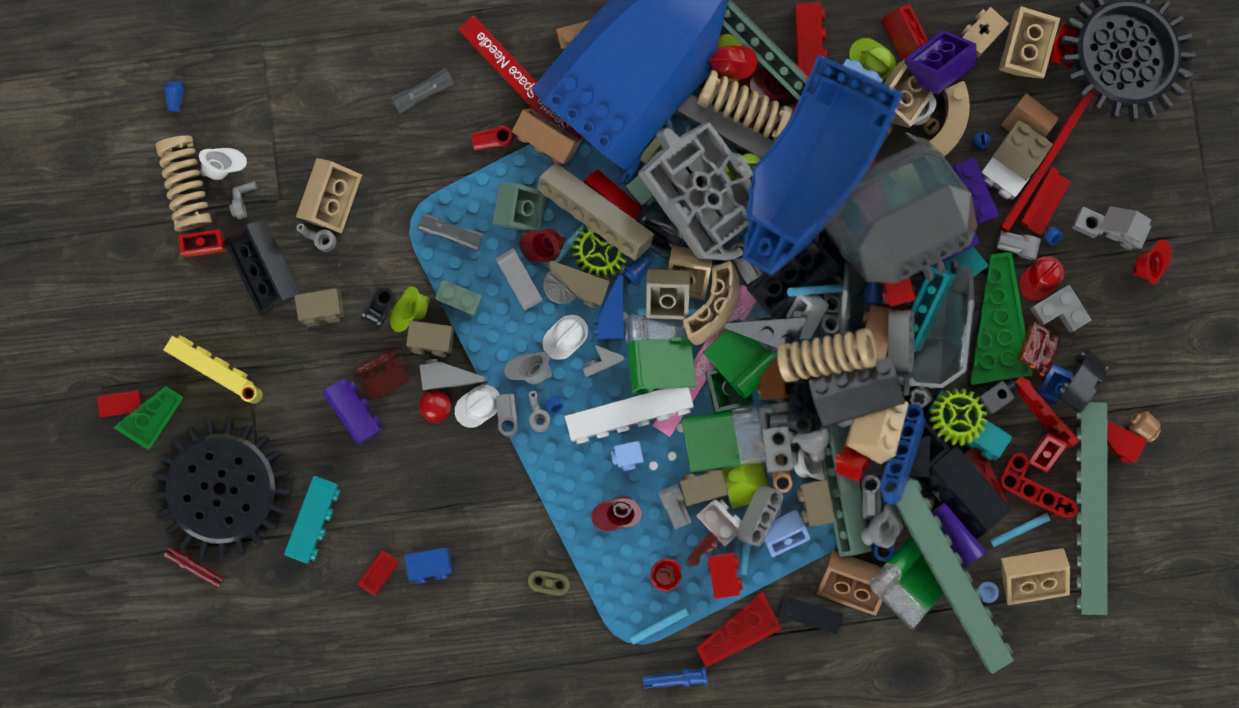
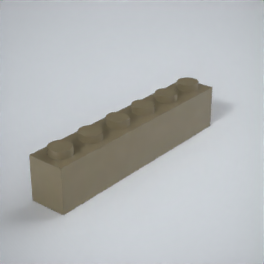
[537,163,654,261]

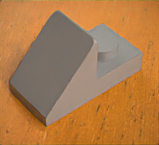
[583,345,624,378]

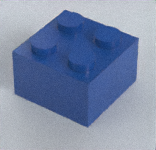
[404,548,453,584]

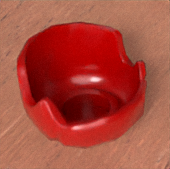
[419,389,451,424]
[650,559,682,591]

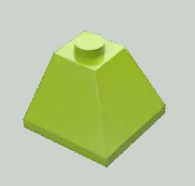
[720,457,769,509]

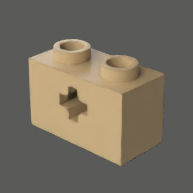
[961,7,1009,57]

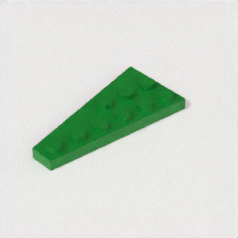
[970,252,1033,385]

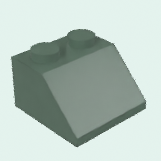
[493,183,546,231]

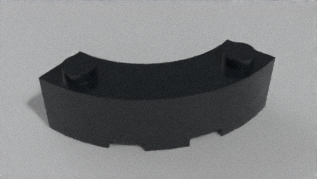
[1058,350,1109,413]

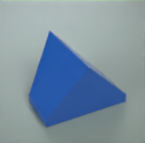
[1037,365,1073,404]

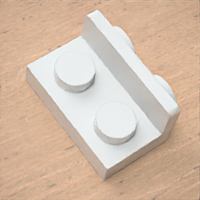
[696,499,742,547]

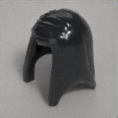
[635,210,682,259]

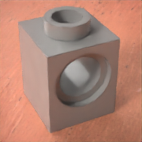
[1071,207,1105,238]

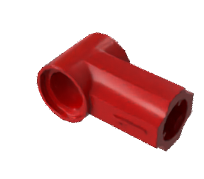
[471,126,514,151]

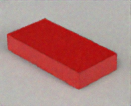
[97,390,142,418]
[358,550,400,596]

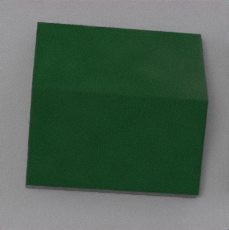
[705,369,754,413]

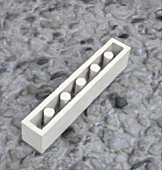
[565,387,694,444]

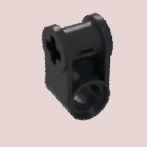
[361,288,396,329]

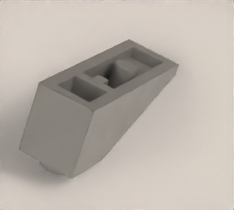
[419,359,488,391]

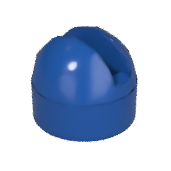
[973,132,990,150]
[1044,227,1063,246]
[545,396,564,414]

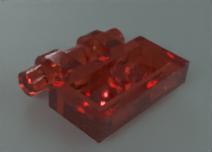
[1017,322,1059,376]
[356,350,410,400]
[687,532,717,566]

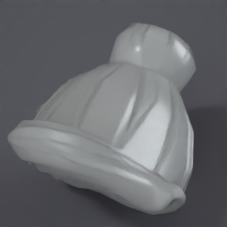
[792,427,829,462]
[861,504,903,548]

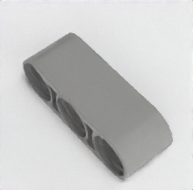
[495,248,543,311]
[817,275,843,337]
[888,310,914,372]
[737,486,783,546]

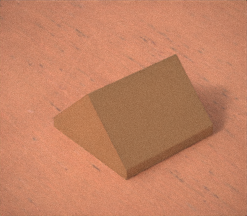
[1001,93,1059,137]

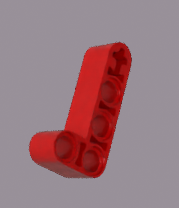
[998,453,1078,518]

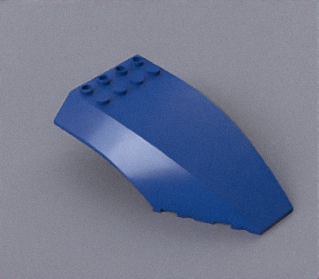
[532,0,728,170]
[743,55,903,275]

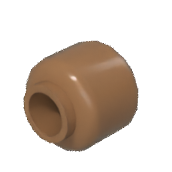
[1129,411,1161,442]

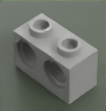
[762,426,797,474]

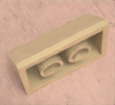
[999,7,1060,79]
[884,60,934,128]
[296,158,362,234]
[846,401,909,464]
[1001,548,1070,605]

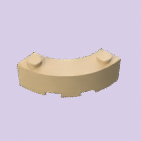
[925,81,970,157]
[683,261,740,346]

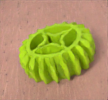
[572,225,627,278]
[930,388,988,445]

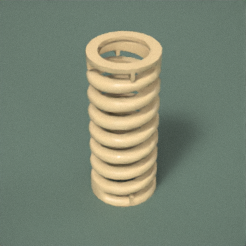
[696,70,793,142]
[155,135,212,231]
[778,329,877,382]

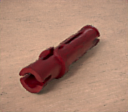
[163,546,225,589]

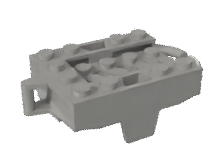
[638,122,753,260]

